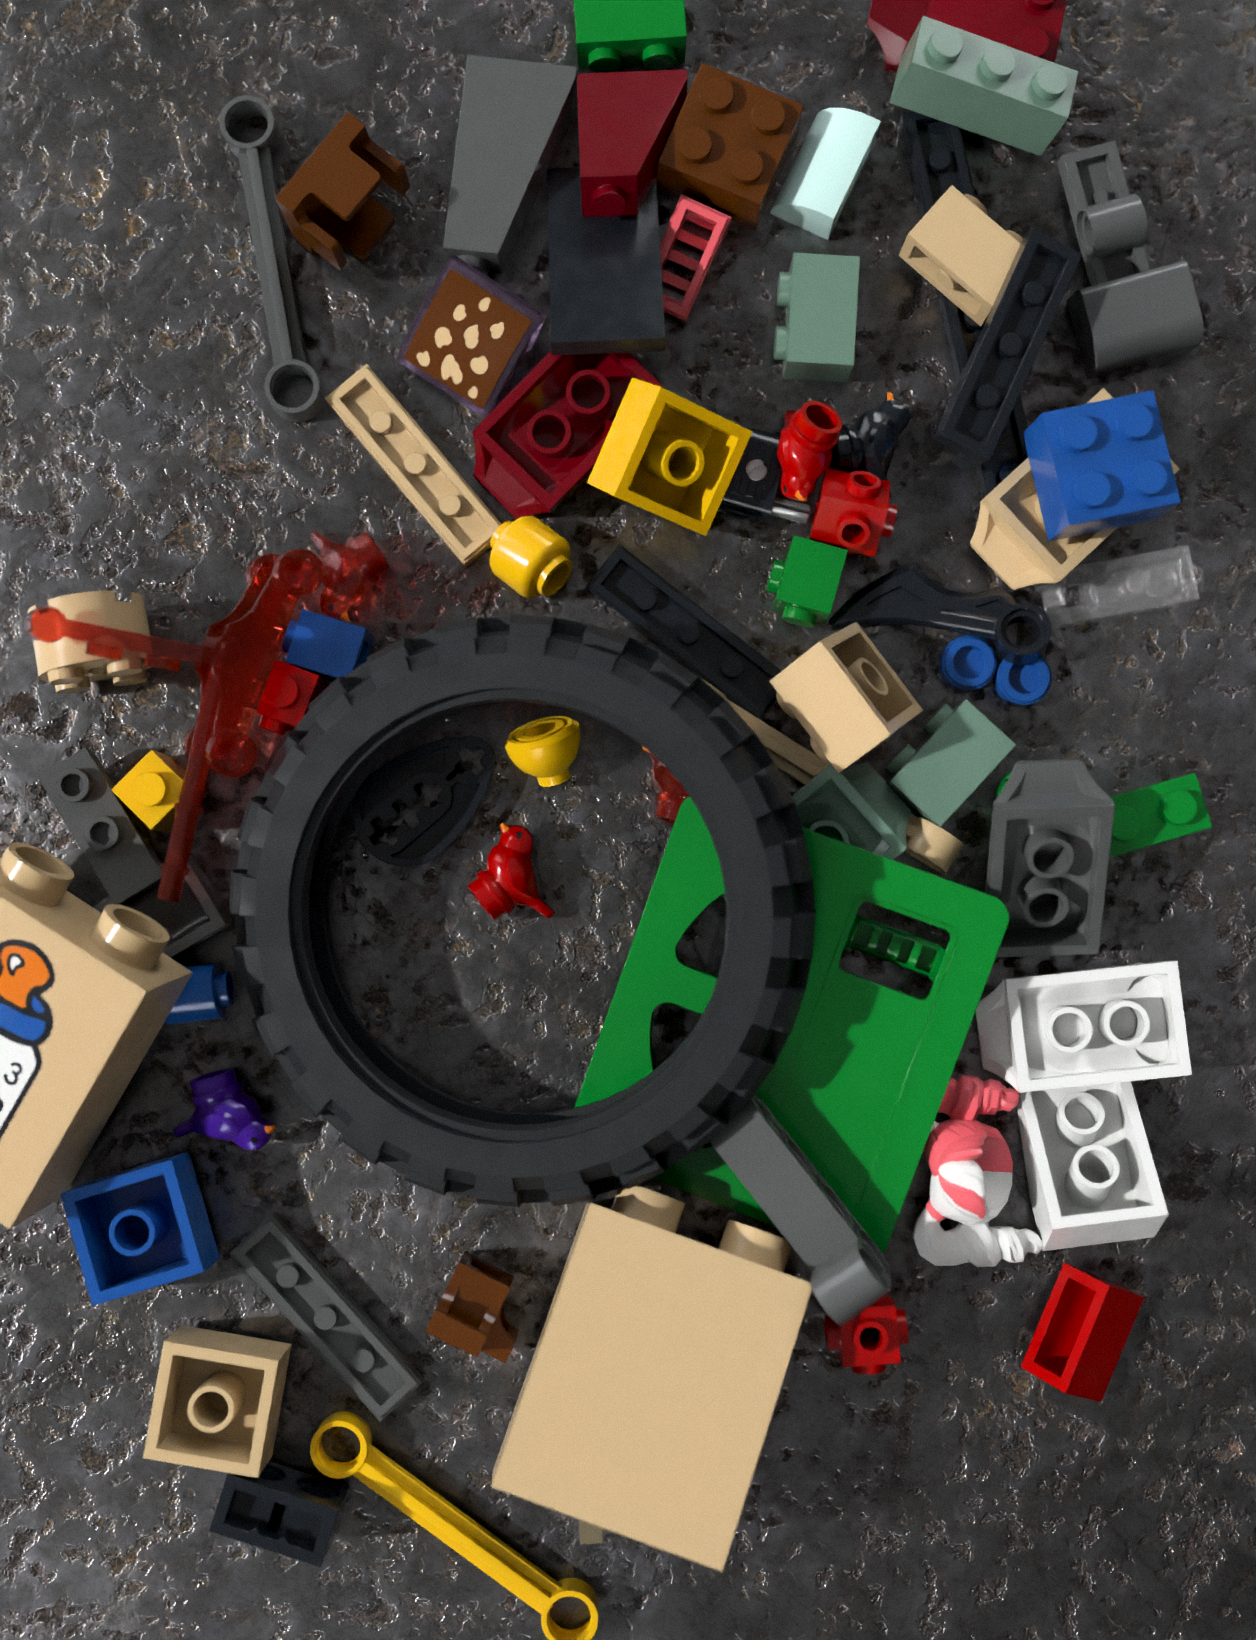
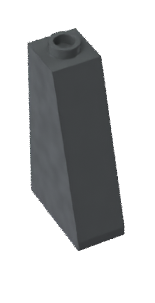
[443,54,578,278]

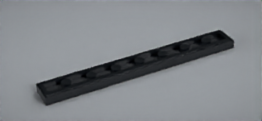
[899,111,1028,498]

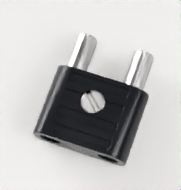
[718,425,811,524]

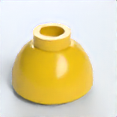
[504,716,581,787]

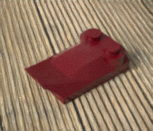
[867,0,1067,72]
[471,350,665,520]

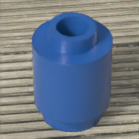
[165,962,235,1025]

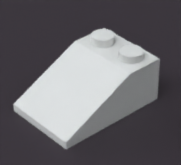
[1017,1081,1169,1251]

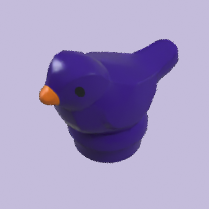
[173,1068,276,1151]

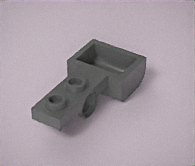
[1057,140,1204,379]
[38,747,232,959]

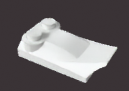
[975,960,1192,1093]

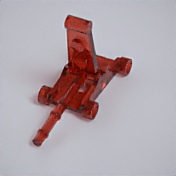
[24,548,324,902]

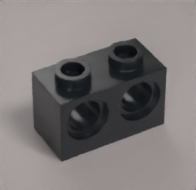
[209,1461,350,1567]

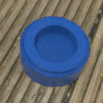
[938,635,997,692]
[993,656,1052,707]

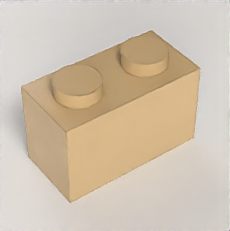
[898,185,1023,326]

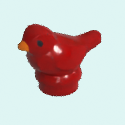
[777,401,842,501]
[467,822,555,921]

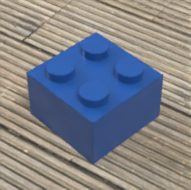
[1023,390,1181,542]
[60,1151,220,1306]

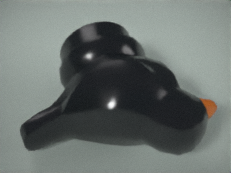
[830,392,910,499]

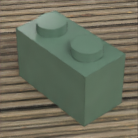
[774,252,860,383]
[885,699,1016,827]

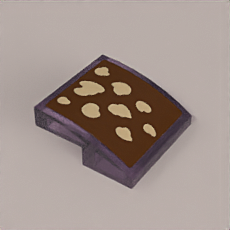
[396,255,547,418]

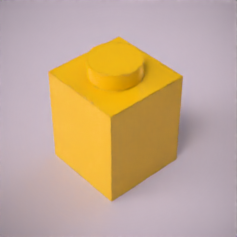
[111,750,208,833]

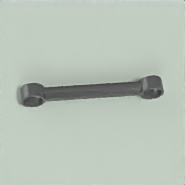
[219,95,325,423]

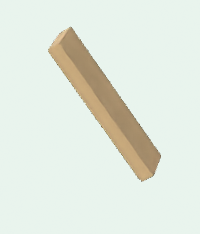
[325,364,501,568]

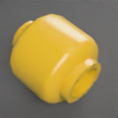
[489,515,572,599]

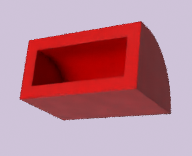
[1020,1262,1144,1402]

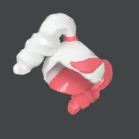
[912,1075,1043,1267]

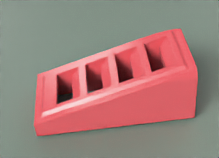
[660,194,732,322]

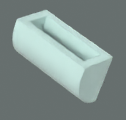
[770,108,881,240]

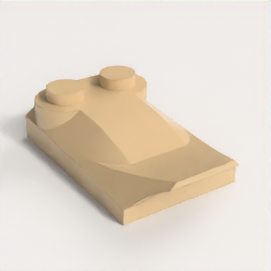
[970,388,1180,590]

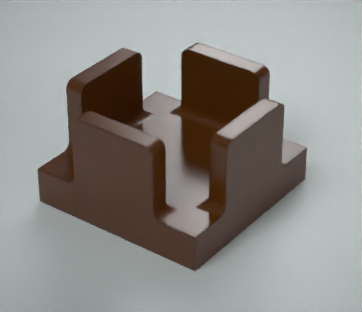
[275,111,410,271]

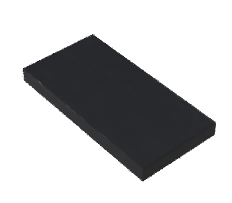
[547,167,665,355]

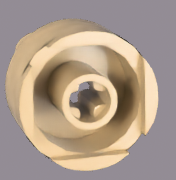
[28,591,155,694]

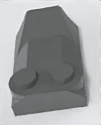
[985,759,1115,957]

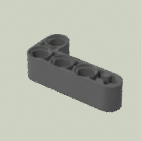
[710,1094,891,1326]

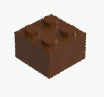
[657,62,804,231]

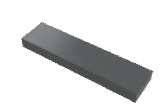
[229,1212,424,1422]

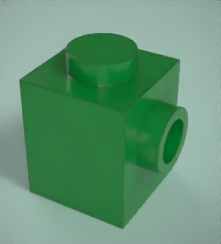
[766,535,848,628]

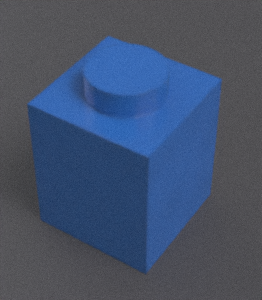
[282,609,374,682]

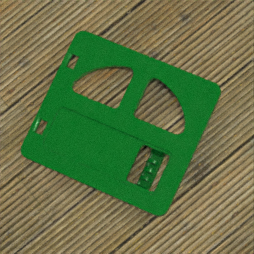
[574,797,1009,1254]

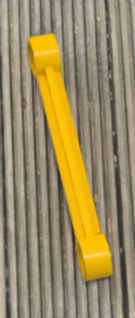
[310,1411,599,1640]

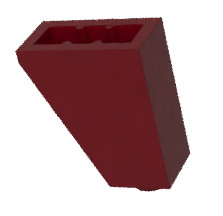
[577,69,687,217]

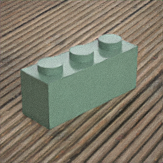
[890,16,1078,156]

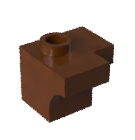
[425,1251,519,1363]

